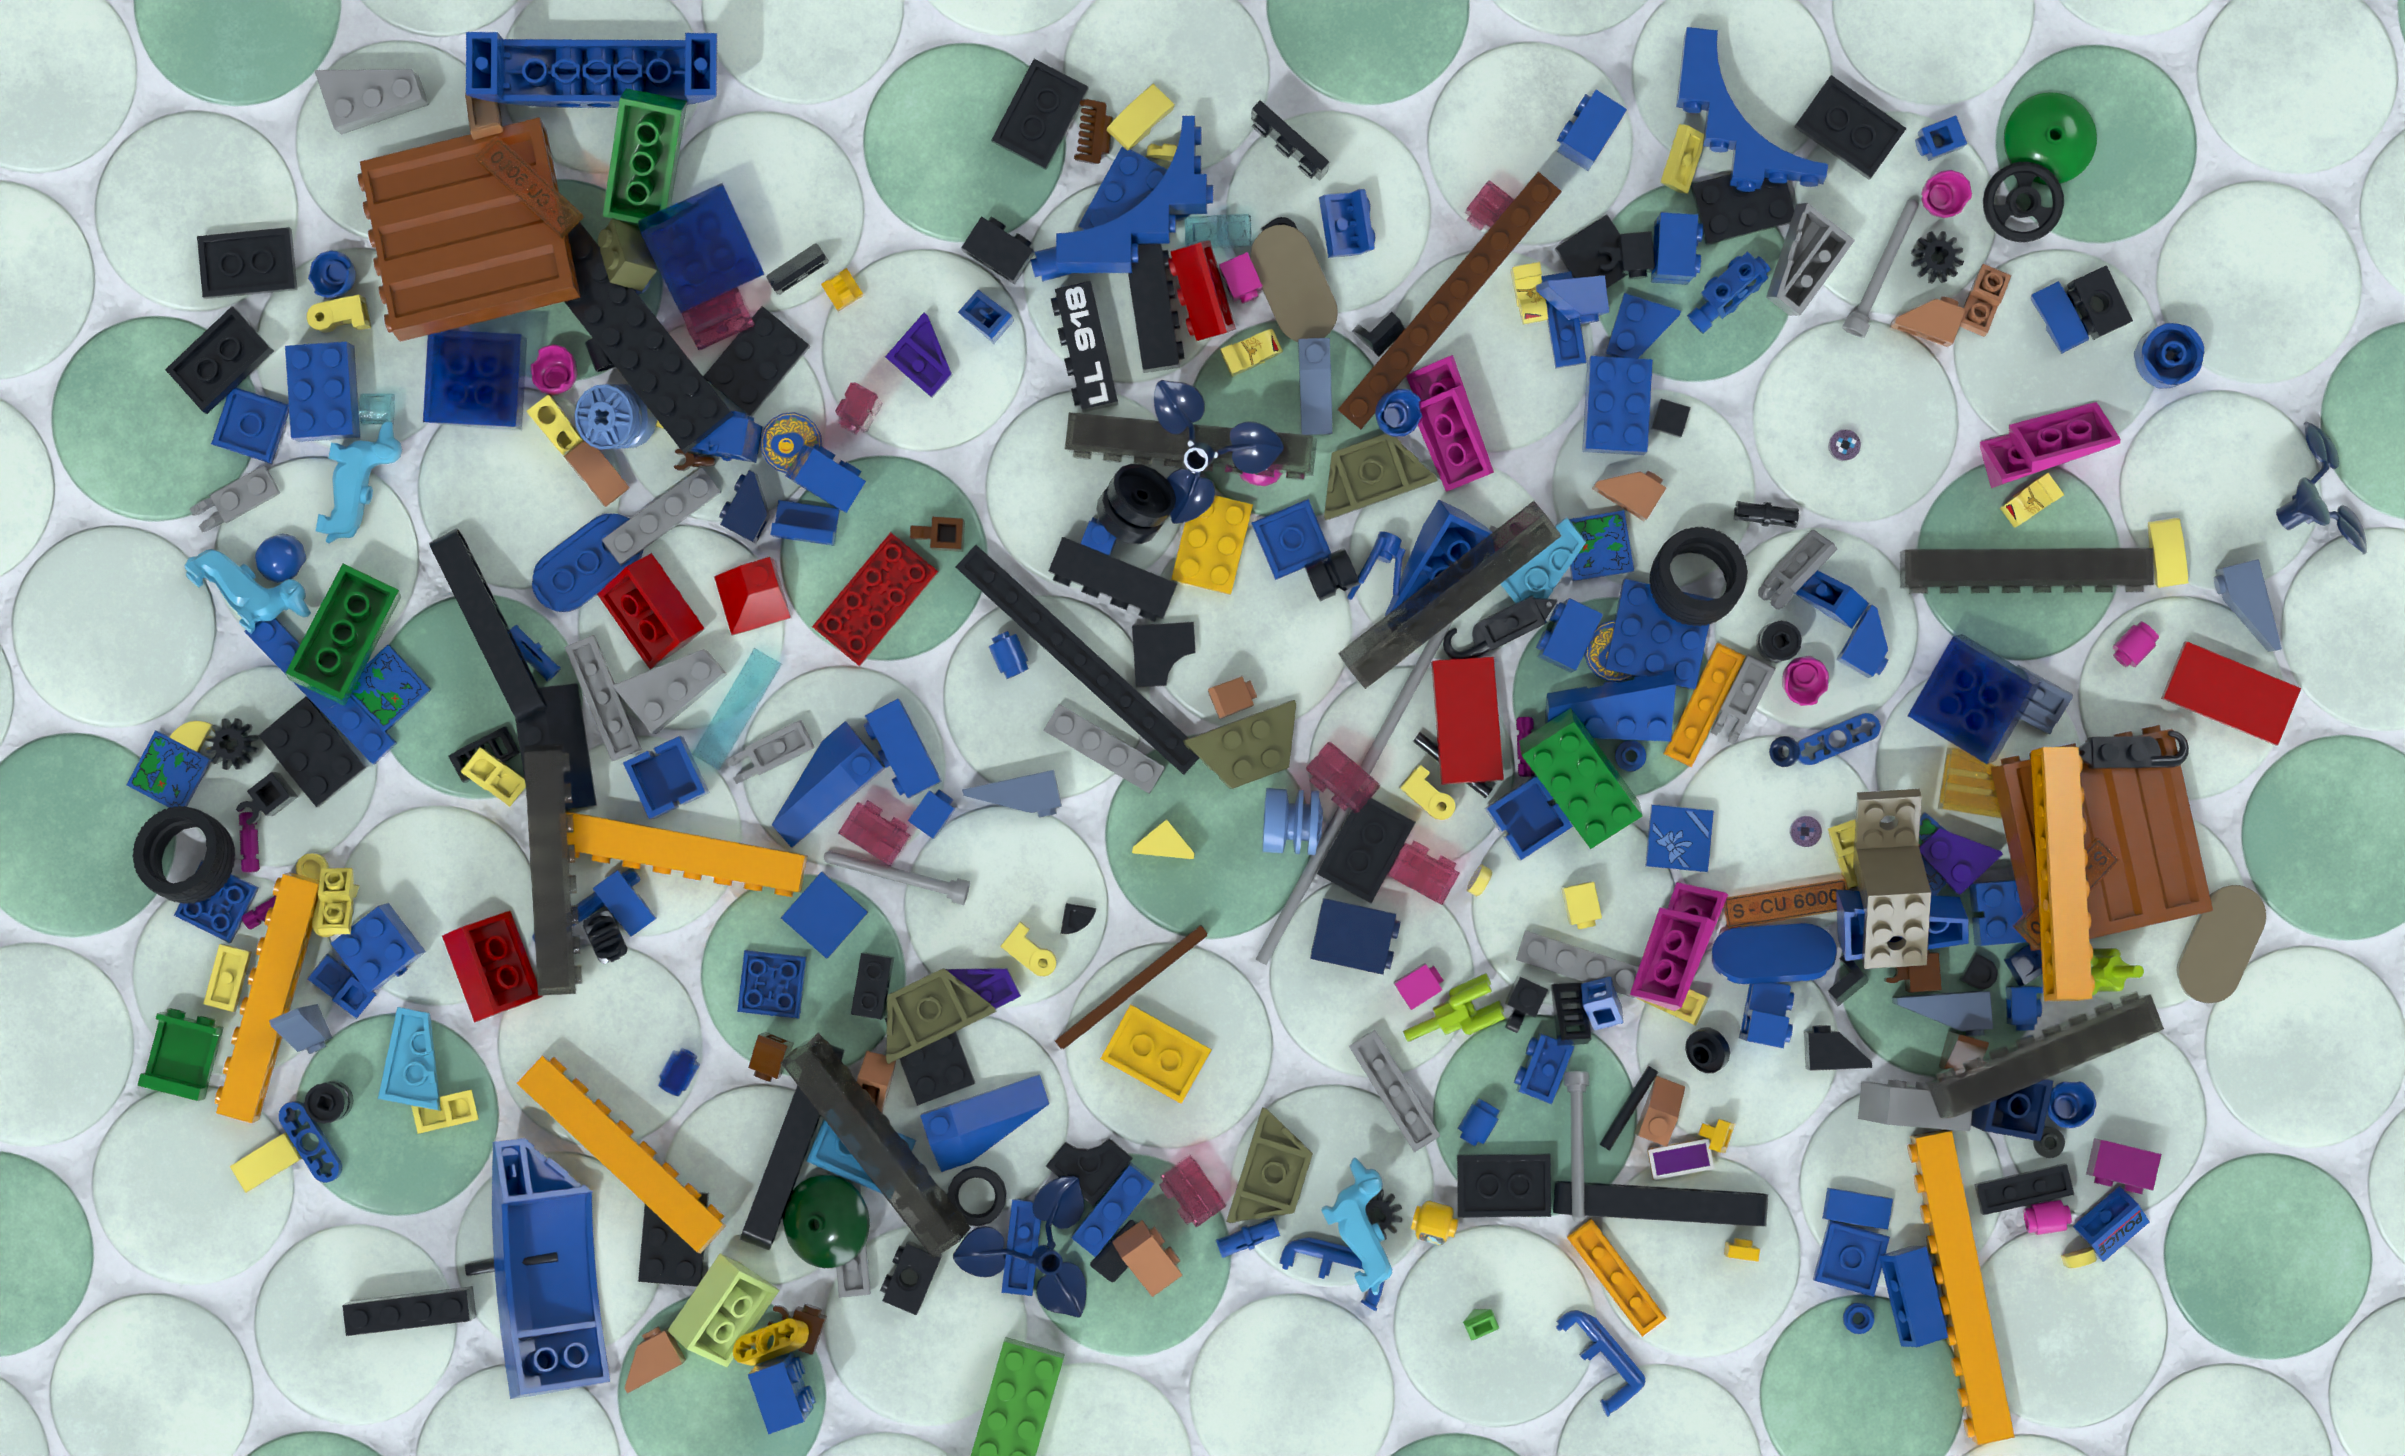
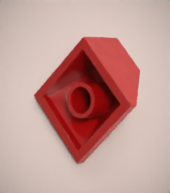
[714,557,791,636]

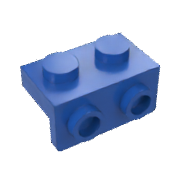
[1319,189,1375,258]
[1514,1033,1574,1104]

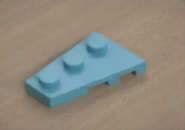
[1493,517,1586,603]
[378,1007,441,1111]

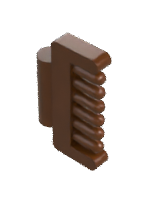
[1074,99,1113,164]

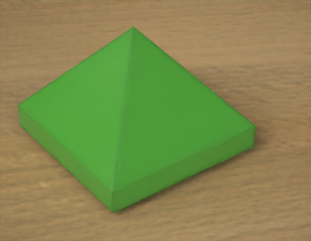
[1463,1309,1499,1341]

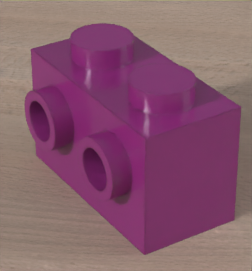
[2086,1138,2162,1194]

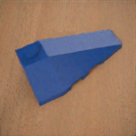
[1385,500,1500,629]
[772,721,885,848]
[920,1074,1049,1172]

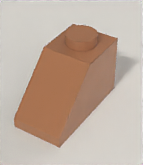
[1890,296,1965,347]
[1592,471,1666,521]
[1208,676,1257,720]
[850,1051,896,1124]
[1634,1076,1685,1147]
[625,1326,686,1393]

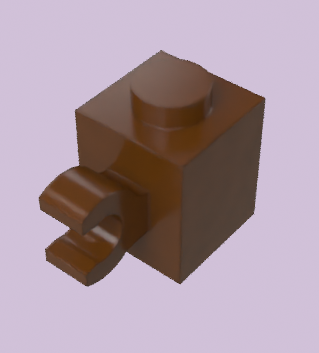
[910,517,965,552]
[1884,949,1942,992]
[767,1304,827,1355]

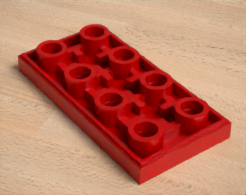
[812,532,938,666]
[2161,641,2301,746]
[1431,657,1504,785]

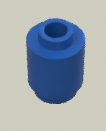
[1030,246,1071,282]
[989,631,1029,679]
[1457,1098,1500,1146]

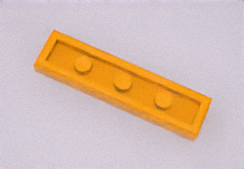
[1663,643,1745,767]
[1566,1218,1666,1337]

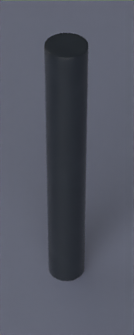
[1412,732,1493,799]
[1599,1066,1658,1151]
[465,1252,559,1276]

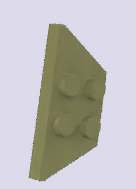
[1324,434,1438,521]
[1183,700,1296,789]
[886,968,997,1064]
[1226,1107,1313,1223]

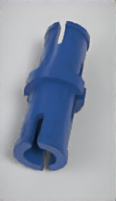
[510,625,561,682]
[1216,1217,1280,1258]

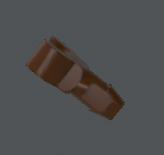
[674,449,716,471]

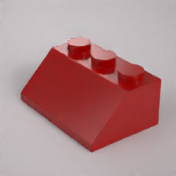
[1168,240,1236,341]
[597,553,705,670]
[442,911,543,1023]

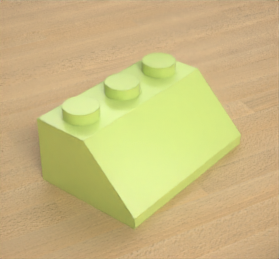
[667,1253,780,1367]

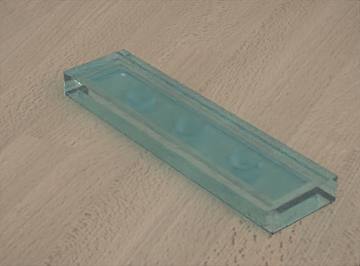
[692,648,782,770]

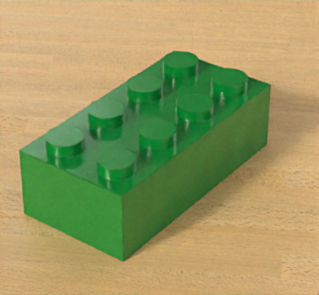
[602,88,687,229]
[285,563,401,706]
[1519,708,1643,849]

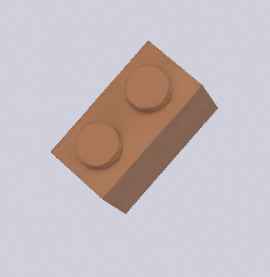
[1112,1220,1183,1297]

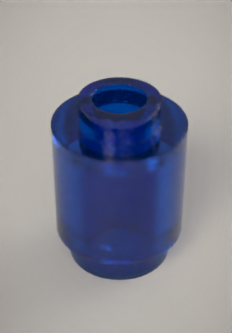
[658,1048,700,1097]

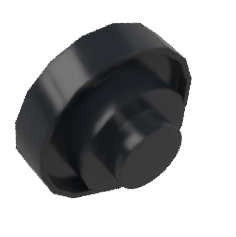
[1685,1027,1730,1073]

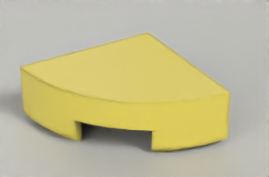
[1146,143,1178,161]
[169,721,213,752]

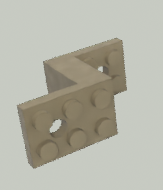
[1853,789,1931,969]

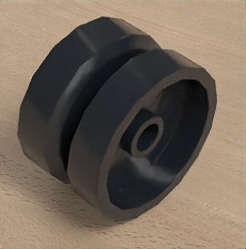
[1096,464,1176,544]

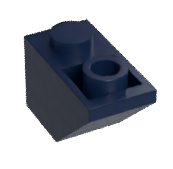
[719,470,770,544]

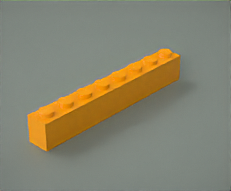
[2031,747,2095,1001]
[554,811,808,897]
[215,872,320,1123]
[517,1056,726,1254]

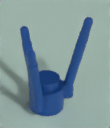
[1347,531,1406,600]

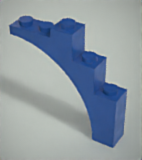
[1676,27,1828,192]
[1056,116,1213,273]

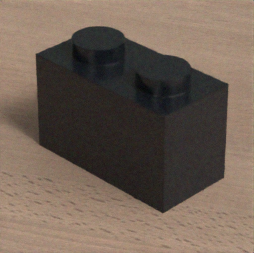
[961,216,1035,285]

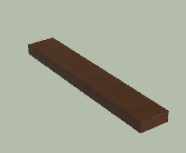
[1055,925,1208,1050]

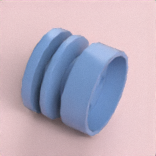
[575,384,657,450]
[1262,788,1323,855]

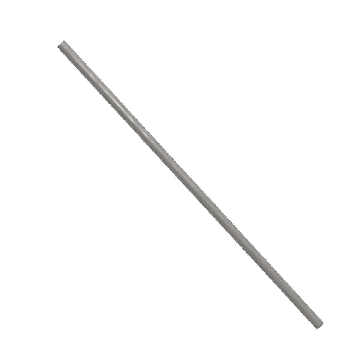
[1256,526,1502,965]

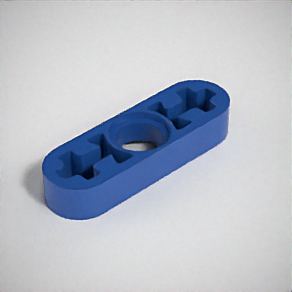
[1797,713,1881,765]
[278,1101,342,1183]

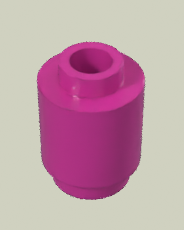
[2113,621,2159,667]
[2023,1200,2072,1235]

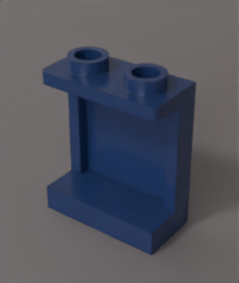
[1310,898,1401,975]

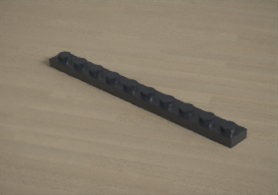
[955,545,1199,775]

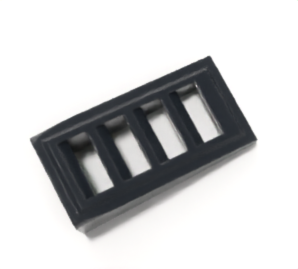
[448,726,520,783]
[1551,982,1592,1046]

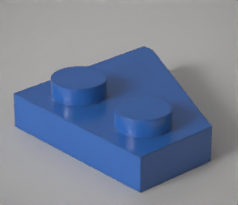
[1605,293,1681,358]

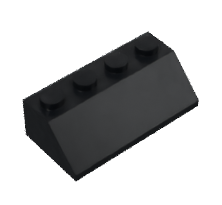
[515,683,597,815]

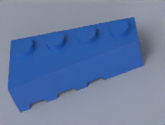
[1545,670,1676,742]
[1836,890,1969,961]

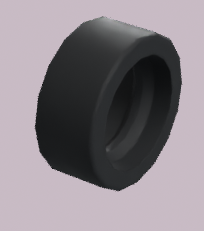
[947,1166,1007,1227]

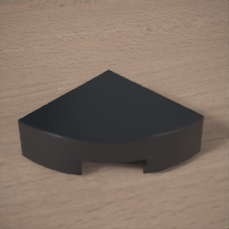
[1060,903,1096,934]

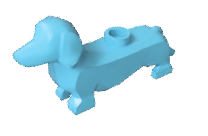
[316,421,402,543]
[184,549,311,634]
[1321,1157,1393,1295]

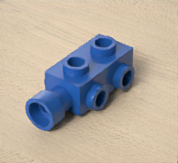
[1687,251,1771,334]

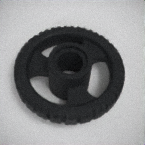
[1983,162,2064,242]

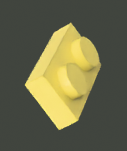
[1660,124,1704,194]
[203,944,252,1012]

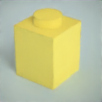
[1561,882,1602,929]

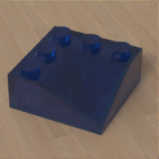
[638,183,765,313]
[423,330,527,431]
[1908,634,2042,764]

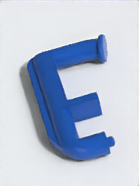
[1279,1237,1385,1311]
[1556,1310,1646,1417]

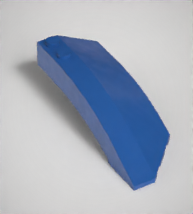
[492,1138,610,1399]

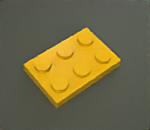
[1171,495,1253,595]
[1100,1004,1212,1104]

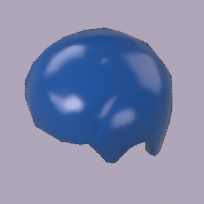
[308,250,356,298]
[1375,389,1422,437]
[255,533,306,583]
[2047,1081,2097,1128]

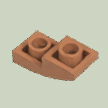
[1959,264,2011,337]
[563,440,629,507]

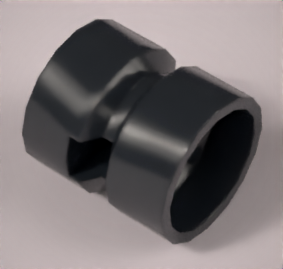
[1304,548,1360,602]
[1756,620,1802,663]
[304,1081,354,1124]

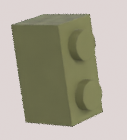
[597,218,657,292]

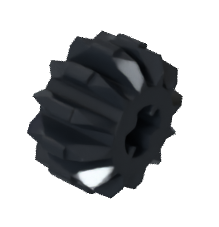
[1911,231,1964,284]
[205,718,259,770]
[583,910,628,964]
[1365,1189,1403,1241]

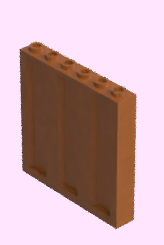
[357,117,581,342]
[1991,725,2213,951]

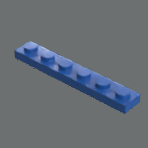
[244,618,397,765]

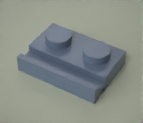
[1995,665,2073,734]

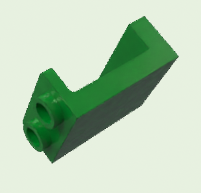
[137,1008,224,1101]

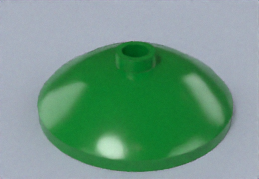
[2004,92,2097,185]

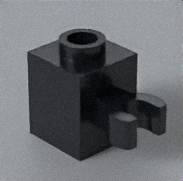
[236,772,298,825]

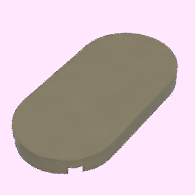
[1250,225,1338,342]
[2176,885,2266,1003]

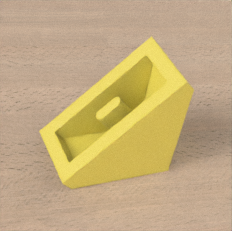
[1132,819,1195,859]

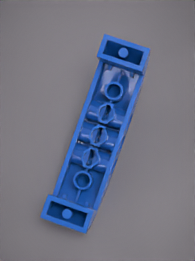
[466,32,717,108]

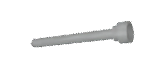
[1842,199,1918,338]
[824,851,970,905]
[1564,1071,1589,1222]

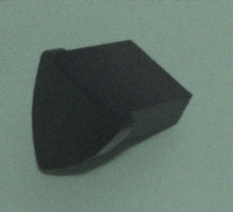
[1352,312,1405,357]
[1828,955,1868,1006]

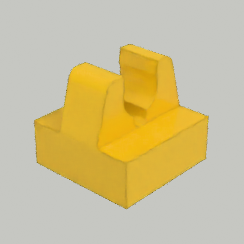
[821,268,864,312]
[1698,1119,1736,1153]

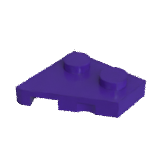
[885,312,952,398]
[1919,828,2003,895]
[946,968,1021,1009]

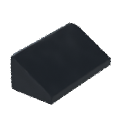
[766,244,829,295]
[1090,1220,1138,1283]

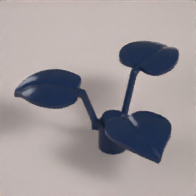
[1154,380,1284,524]
[2276,422,2367,555]
[953,1176,1086,1318]

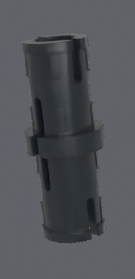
[1734,501,1799,528]

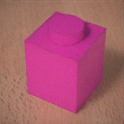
[1219,252,1262,304]
[1394,963,1444,1010]

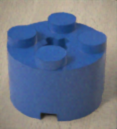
[2134,323,2205,389]

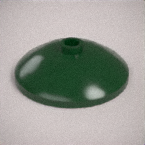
[783,1175,870,1268]

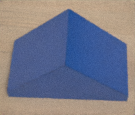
[958,290,1014,344]

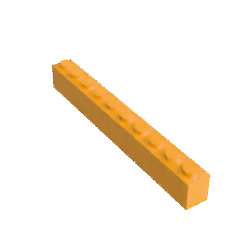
[1907,1129,2015,1445]

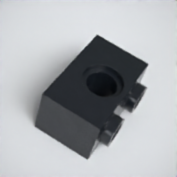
[2066,265,2133,340]
[851,952,894,1020]
[880,1241,942,1315]

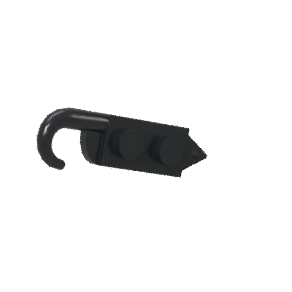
[1443,595,1558,659]
[2079,730,2189,769]

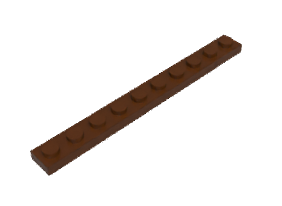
[1337,171,1562,430]

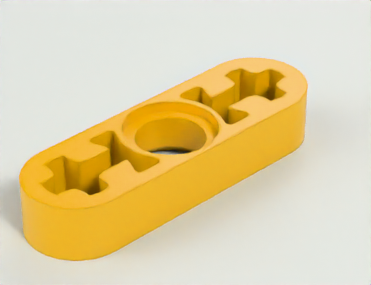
[733,1318,809,1366]

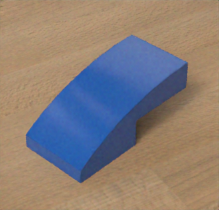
[2031,281,2089,354]
[593,870,657,937]
[307,953,376,1019]
[1822,1188,1893,1230]

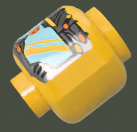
[1411,1201,1459,1245]

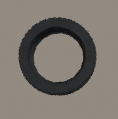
[1649,527,1748,626]
[132,806,235,904]

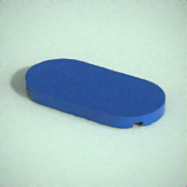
[532,514,644,612]
[1712,923,1837,984]

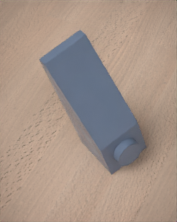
[1298,338,1332,435]
[2214,559,2282,652]
[962,770,1062,818]
[1892,990,1993,1036]
[269,1004,333,1054]

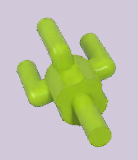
[2090,948,2144,996]
[1403,973,1505,1042]

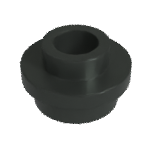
[2033,1127,2065,1158]

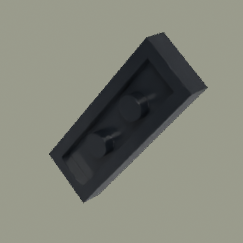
[1974,1163,2074,1215]

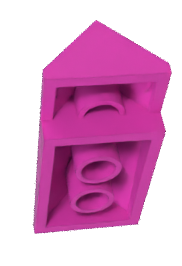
[1406,355,1494,492]
[1980,402,2121,488]
[1630,882,1728,1011]

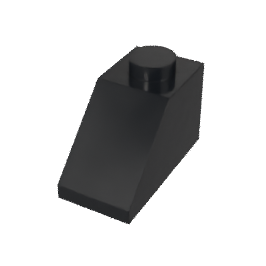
[1804,1025,1872,1071]

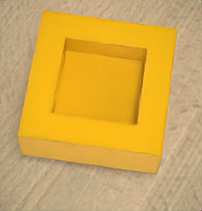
[1724,1238,1760,1262]

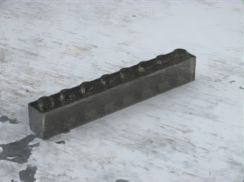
[1065,412,1317,480]
[1338,501,1562,689]
[1900,548,2154,594]
[524,744,583,996]
[1927,991,2164,1119]
[780,1032,971,1259]

